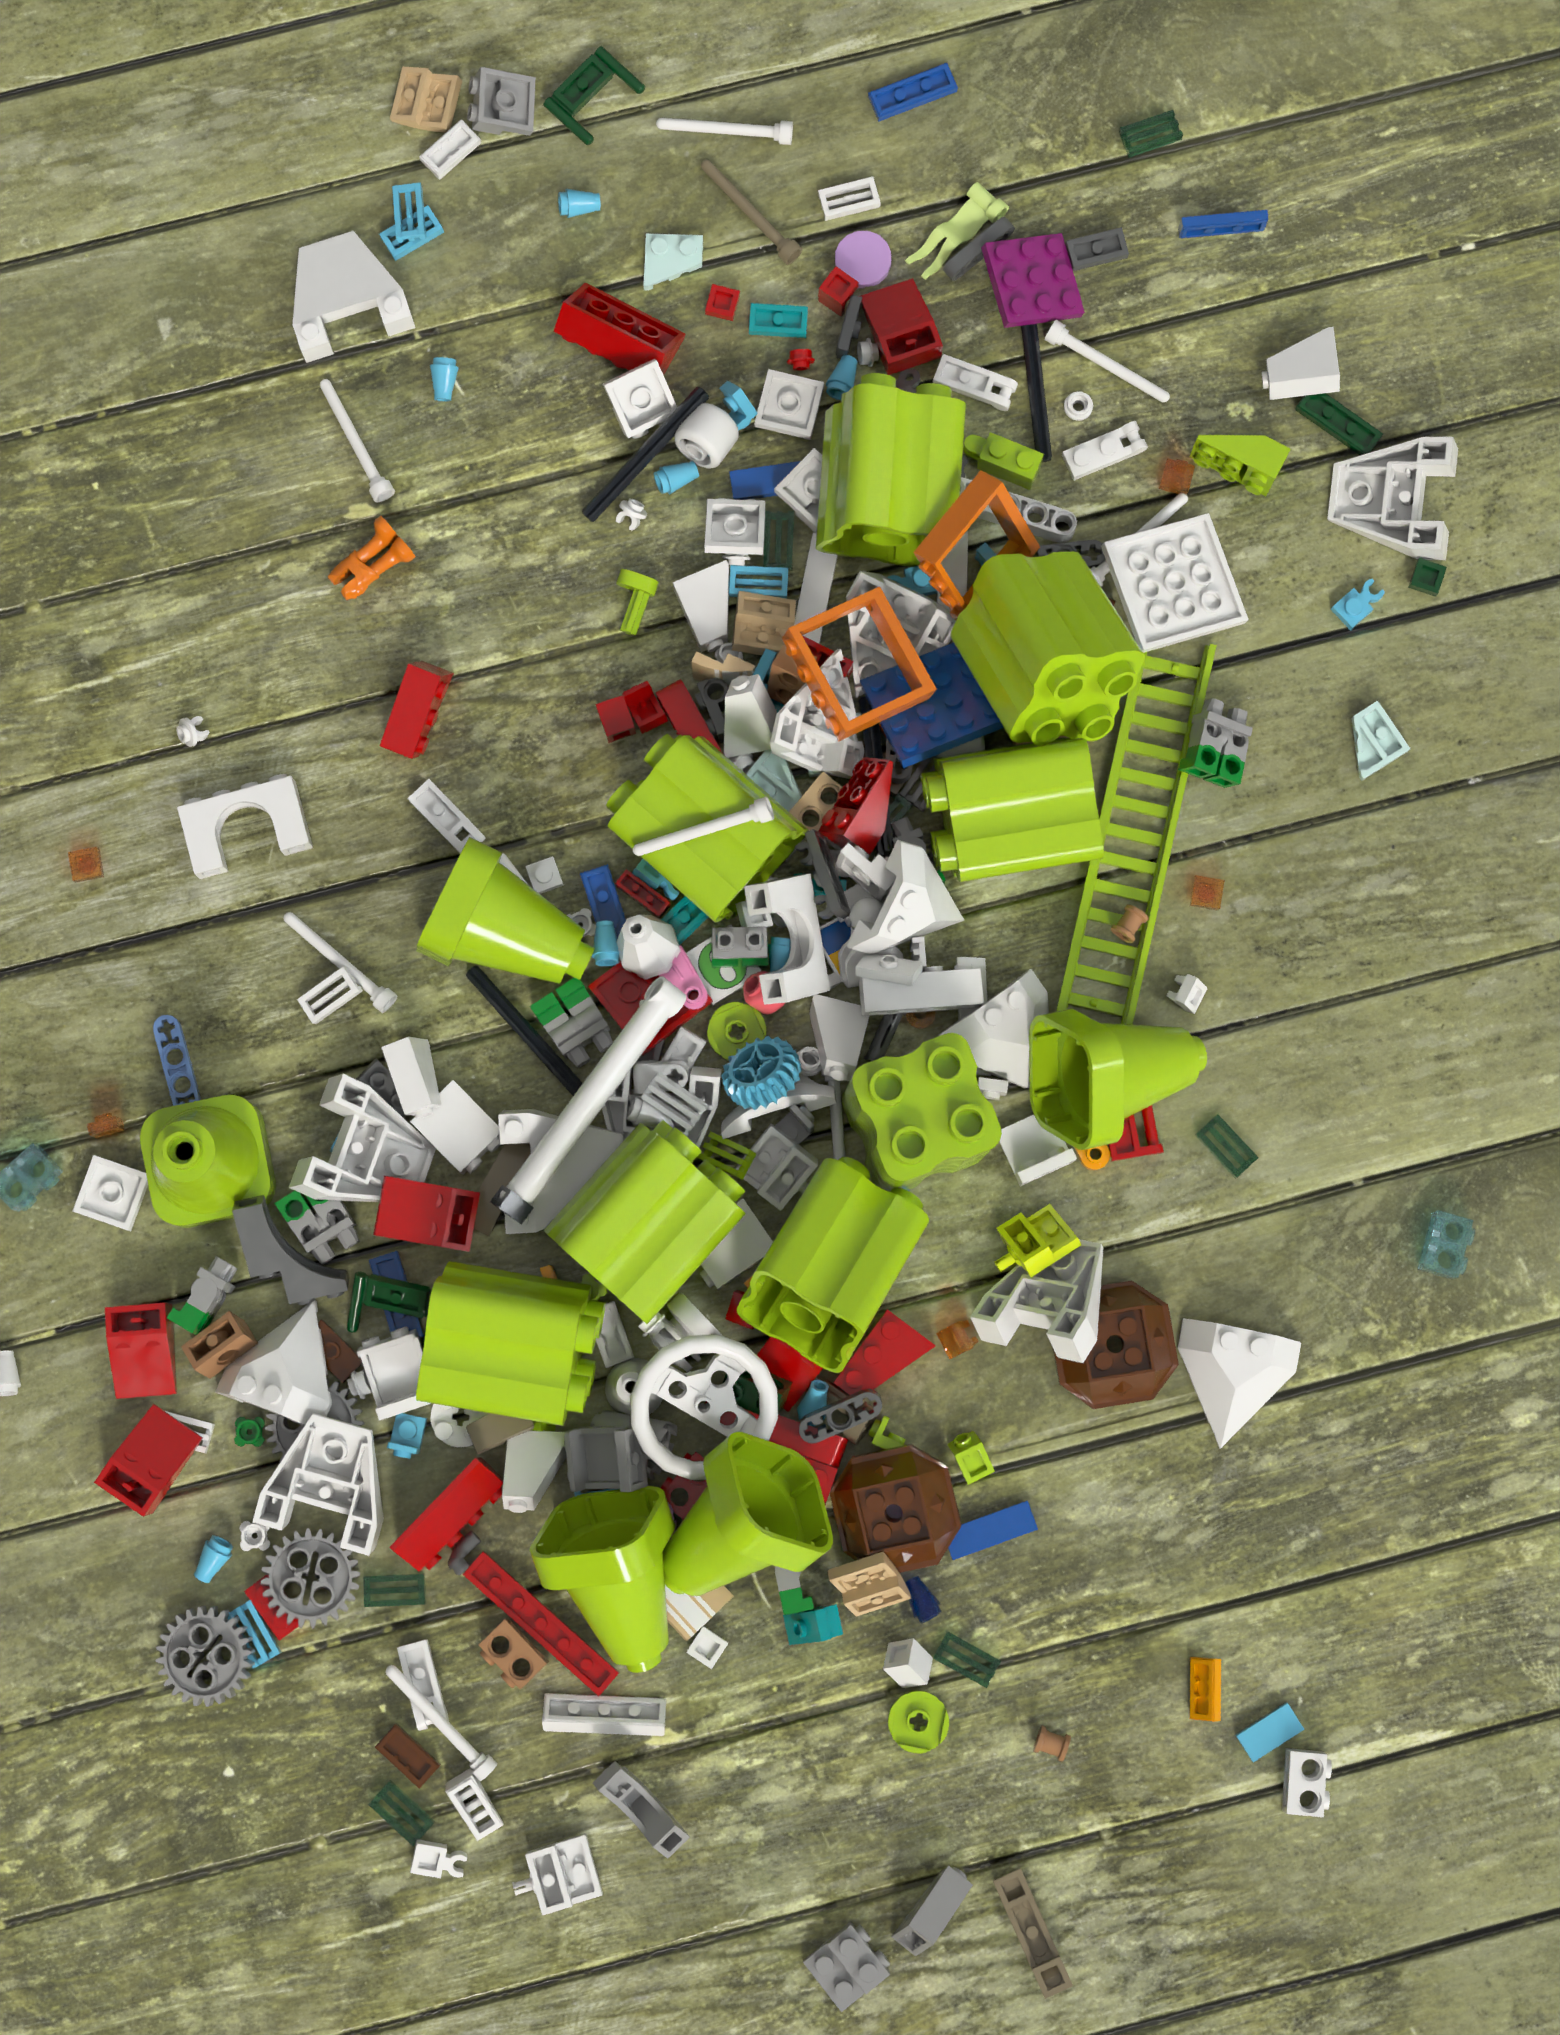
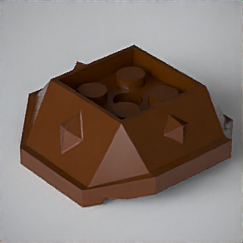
[1052,1280,1179,1409]
[830,1444,962,1573]

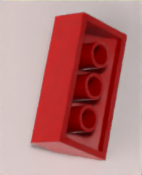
[553,282,686,375]
[389,1457,504,1572]

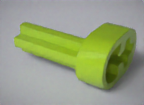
[616,569,659,636]

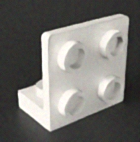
[999,1115,1077,1186]

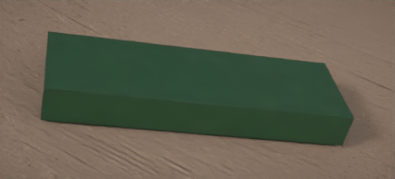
[1295,393,1383,456]

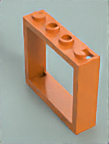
[913,470,1040,620]
[782,586,937,742]

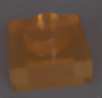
[68,847,104,883]
[1190,875,1225,911]
[87,1113,125,1138]

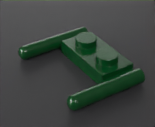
[543,46,645,145]
[347,1271,432,1348]

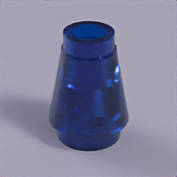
[905,1576,942,1624]

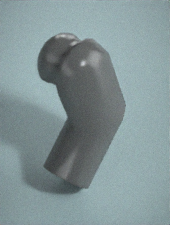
[448,1530,481,1575]

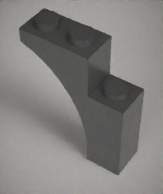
[232,1195,350,1305]

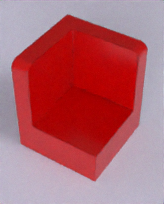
[818,266,859,316]
[595,695,636,743]

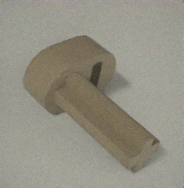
[825,1380,877,1445]

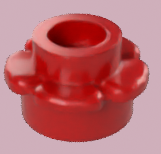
[787,349,815,371]

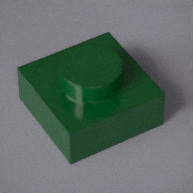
[1408,558,1447,597]

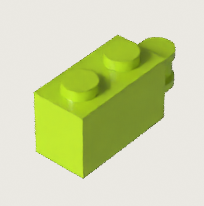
[963,432,1044,490]

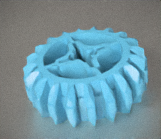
[721,1036,802,1110]

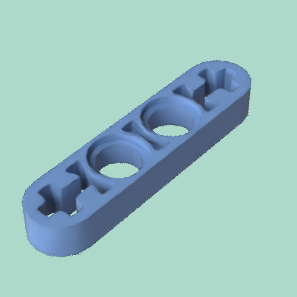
[153,1015,201,1106]

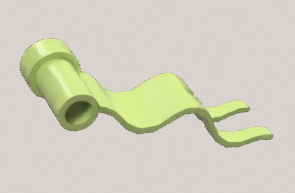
[905,182,1009,280]

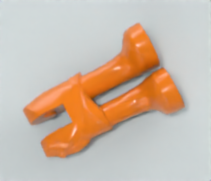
[327,515,416,600]

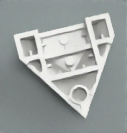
[846,571,956,698]
[770,649,864,779]
[847,840,964,954]
[939,969,1049,1088]
[215,1300,332,1426]
[1177,1318,1301,1449]

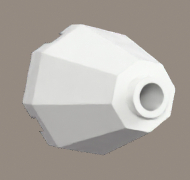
[616,915,680,979]

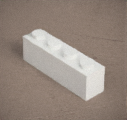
[859,964,984,1016]

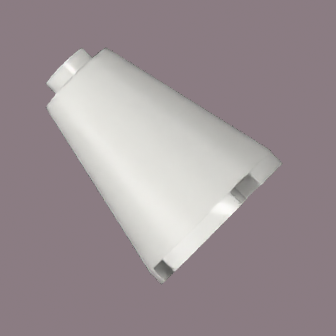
[605,1358,663,1414]

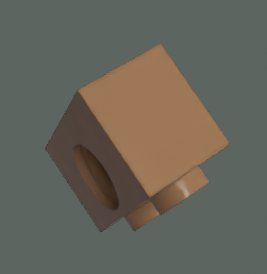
[181,1311,258,1379]

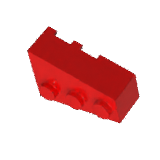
[380,661,454,759]
[833,1309,936,1395]

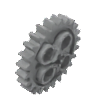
[265,1378,365,1462]
[261,1528,360,1629]
[156,1605,255,1707]

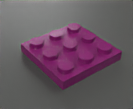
[981,233,1085,328]

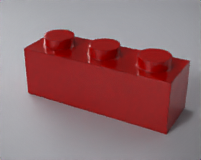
[615,869,671,919]

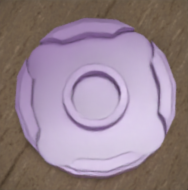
[835,231,891,288]

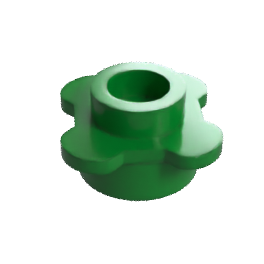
[234,1417,265,1447]

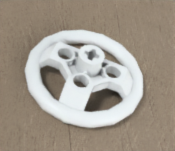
[630,1334,778,1480]

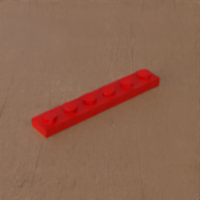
[463,1551,620,1696]

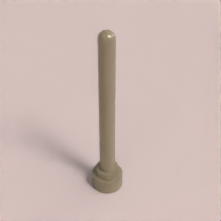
[701,160,803,265]

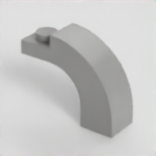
[593,1761,690,1859]

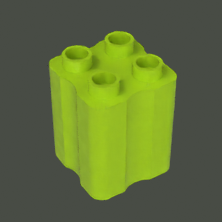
[816,373,966,567]
[950,551,1145,745]
[606,734,809,923]
[921,737,1104,882]
[842,1033,1002,1192]
[543,1120,746,1324]
[737,1157,929,1373]
[416,1261,605,1426]

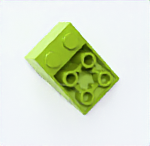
[1189,435,1291,496]

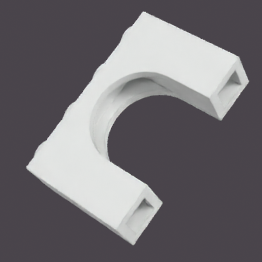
[177,774,313,879]
[744,873,830,1005]

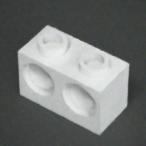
[1282,1748,1332,1817]

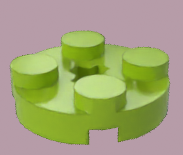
[707,1002,767,1061]
[888,1690,949,1754]

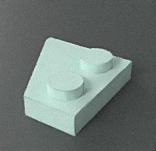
[644,233,703,290]
[1351,701,1410,781]
[746,749,802,812]

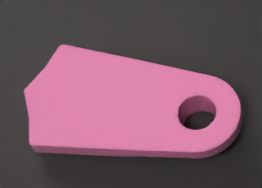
[658,945,708,1010]

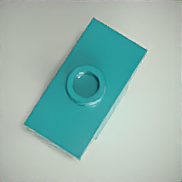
[783,1604,843,1645]

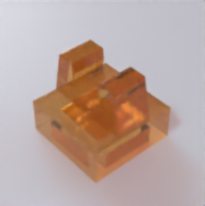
[1159,458,1195,495]
[936,1320,979,1359]

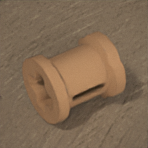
[1111,904,1149,943]
[1033,1725,1071,1762]

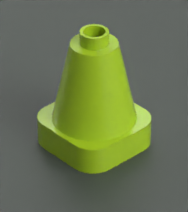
[416,837,595,984]
[1029,1009,1207,1150]
[140,1095,276,1228]
[663,1432,833,1596]
[530,1486,675,1673]

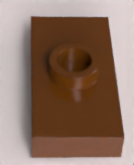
[318,1319,363,1383]
[375,1723,441,1789]

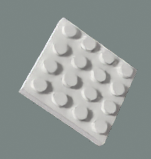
[1101,513,1249,653]

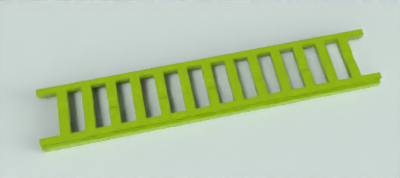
[1056,644,1217,1025]

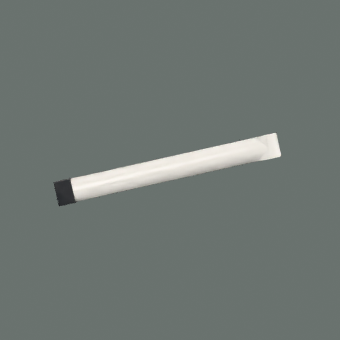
[490,976,686,1225]

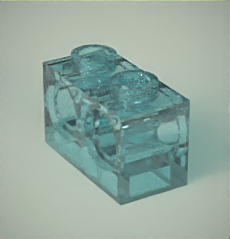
[0,1143,63,1212]
[1417,1210,1475,1280]

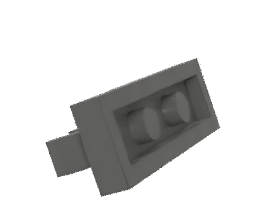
[795,829,850,919]

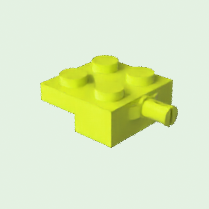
[994,1204,1081,1277]

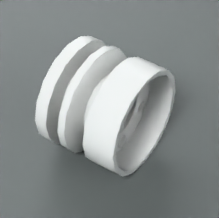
[648,1292,723,1373]

